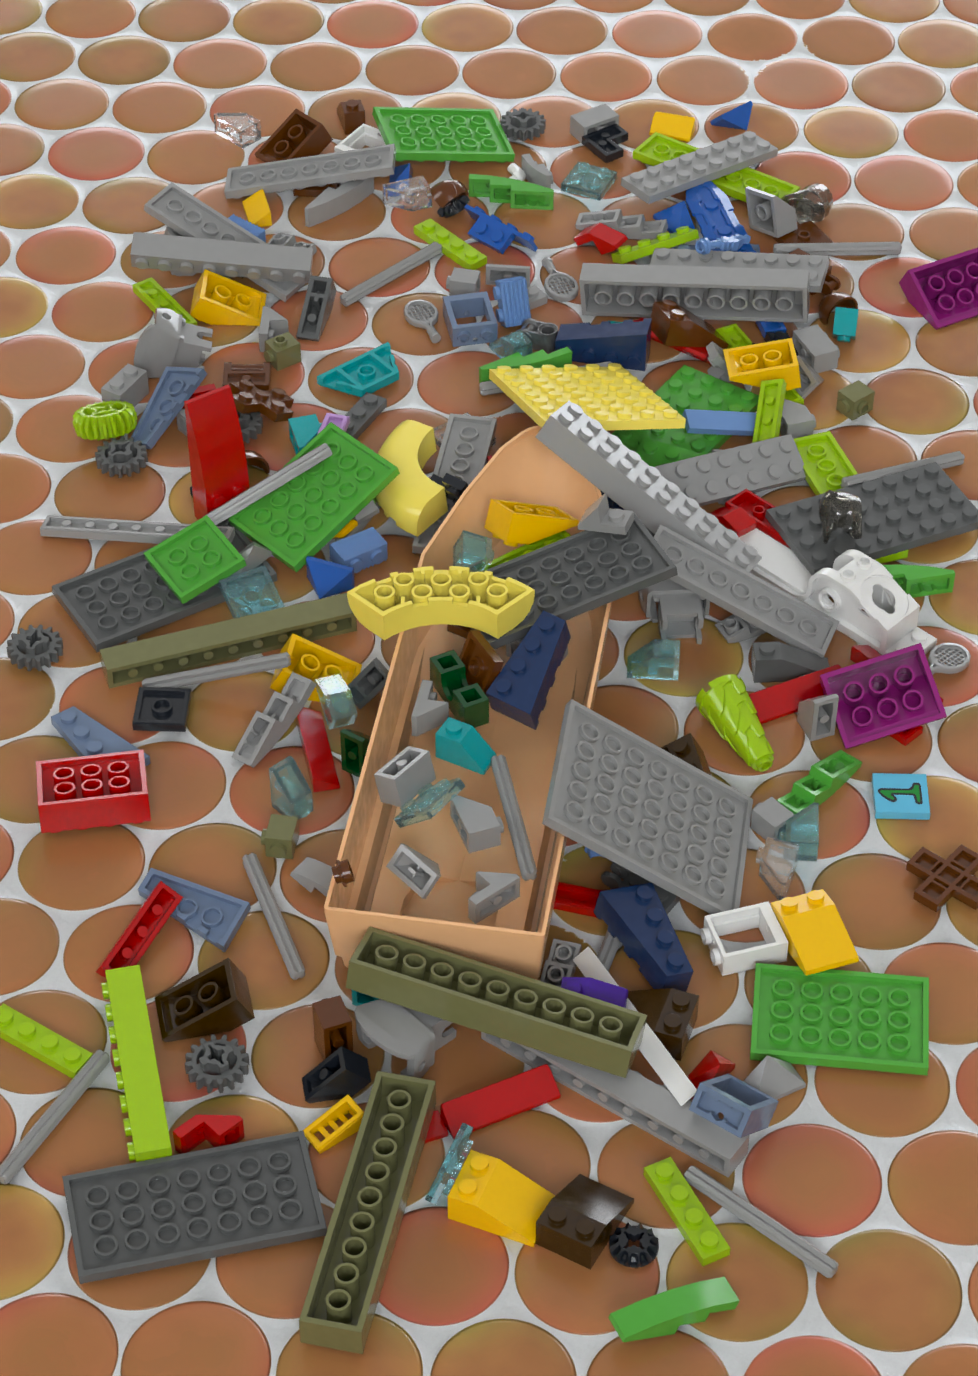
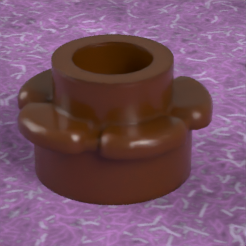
[332,859,355,887]

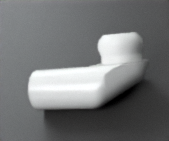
[508,163,526,181]

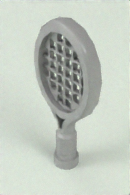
[542,257,579,302]
[404,299,441,343]
[928,643,971,675]

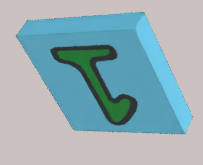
[871,773,930,820]

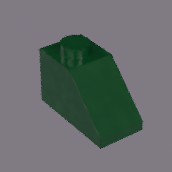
[340,729,370,777]

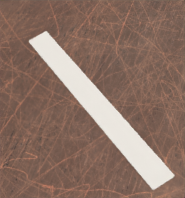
[573,946,697,1106]

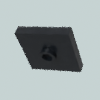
[132,687,192,732]

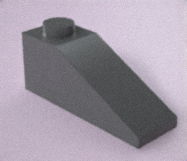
[296,275,337,342]
[751,642,829,683]
[343,657,389,709]

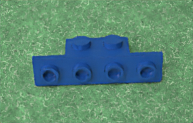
[464,204,538,255]

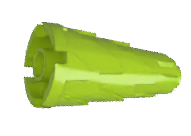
[695,674,774,772]

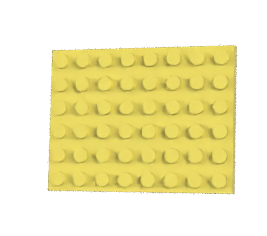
[489,363,686,431]

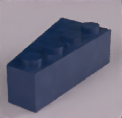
[555,318,652,371]
[486,610,571,730]
[593,882,694,992]

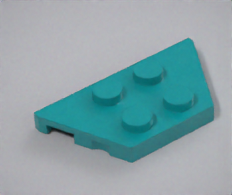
[317,342,399,397]

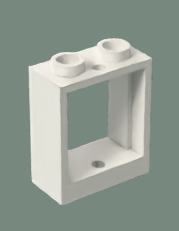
[334,123,385,152]
[700,901,789,976]

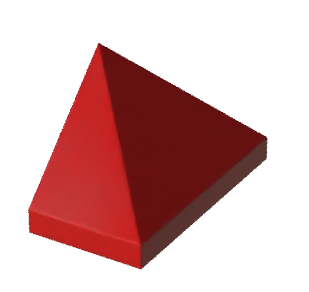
[687,1050,735,1100]

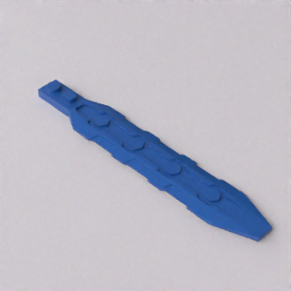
[685,181,787,338]

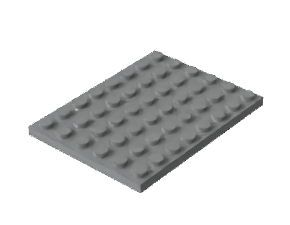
[542,699,753,914]

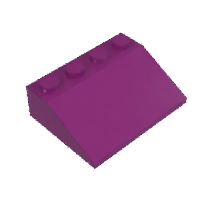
[899,248,978,330]
[820,643,947,749]

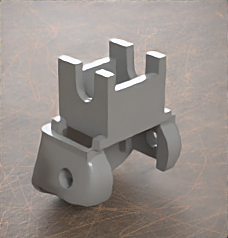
[134,308,213,378]
[638,579,710,646]
[354,999,456,1078]

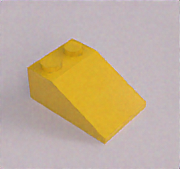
[190,269,267,326]
[723,338,801,391]
[484,499,579,547]
[270,633,362,705]
[771,889,859,976]
[447,1150,555,1247]

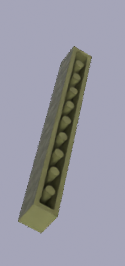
[100,593,357,689]

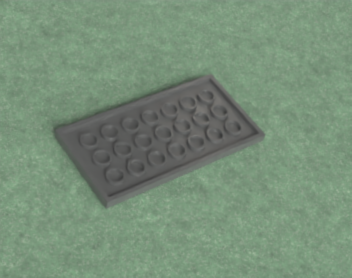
[765,462,978,575]
[470,513,678,650]
[52,518,277,652]
[62,1131,327,1284]

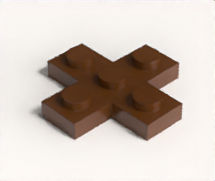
[229,380,294,422]
[906,844,978,912]

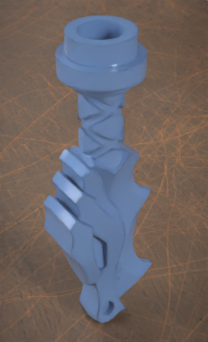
[695,234,751,255]

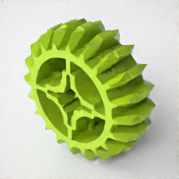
[73,400,137,441]

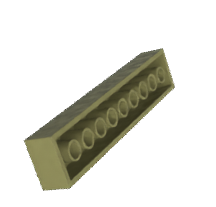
[346,927,647,1078]
[299,1071,436,1354]

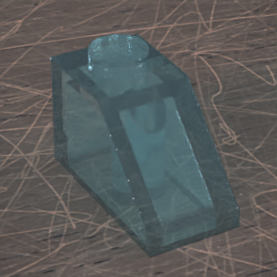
[489,330,533,359]
[453,530,494,572]
[627,639,680,681]
[314,673,358,730]
[269,756,313,820]
[779,803,819,862]

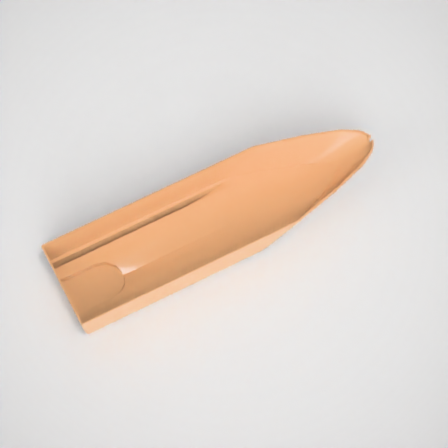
[324,425,613,980]

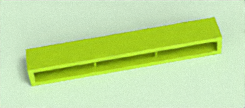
[101,965,172,1162]

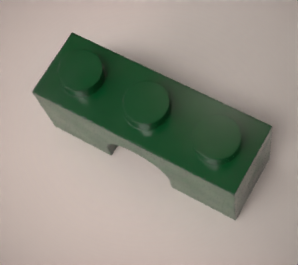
[430,650,489,728]

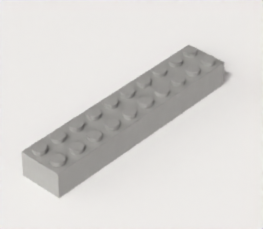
[579,263,810,323]
[535,401,762,573]

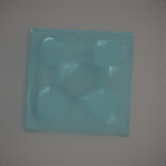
[561,162,617,201]
[218,565,285,618]
[394,777,465,828]
[425,1123,474,1205]

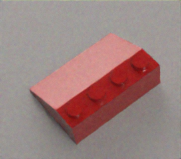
[36,749,151,833]

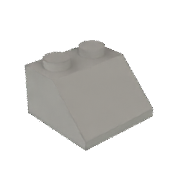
[745,186,798,238]

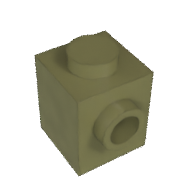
[264,332,301,371]
[836,380,875,421]
[261,814,299,859]

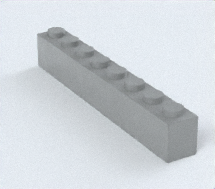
[130,232,313,284]

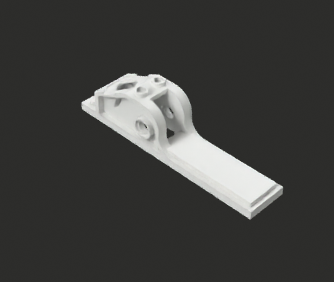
[739,528,937,655]

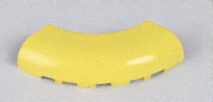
[375,420,448,537]
[347,566,535,640]

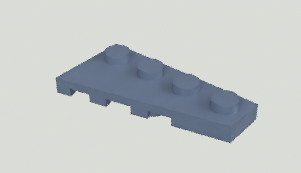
[131,366,207,449]
[51,706,151,766]
[138,868,251,952]

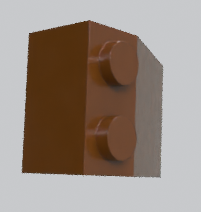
[255,109,333,163]
[650,300,728,348]

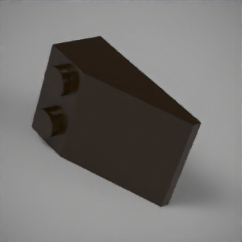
[155,958,255,1043]
[628,988,699,1061]
[536,1174,634,1270]

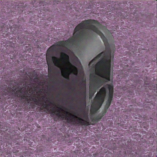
[514,318,558,353]

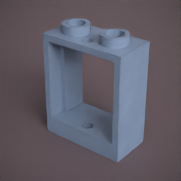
[443,291,498,347]
[689,1074,779,1138]

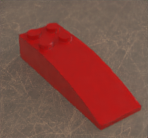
[184,385,250,520]

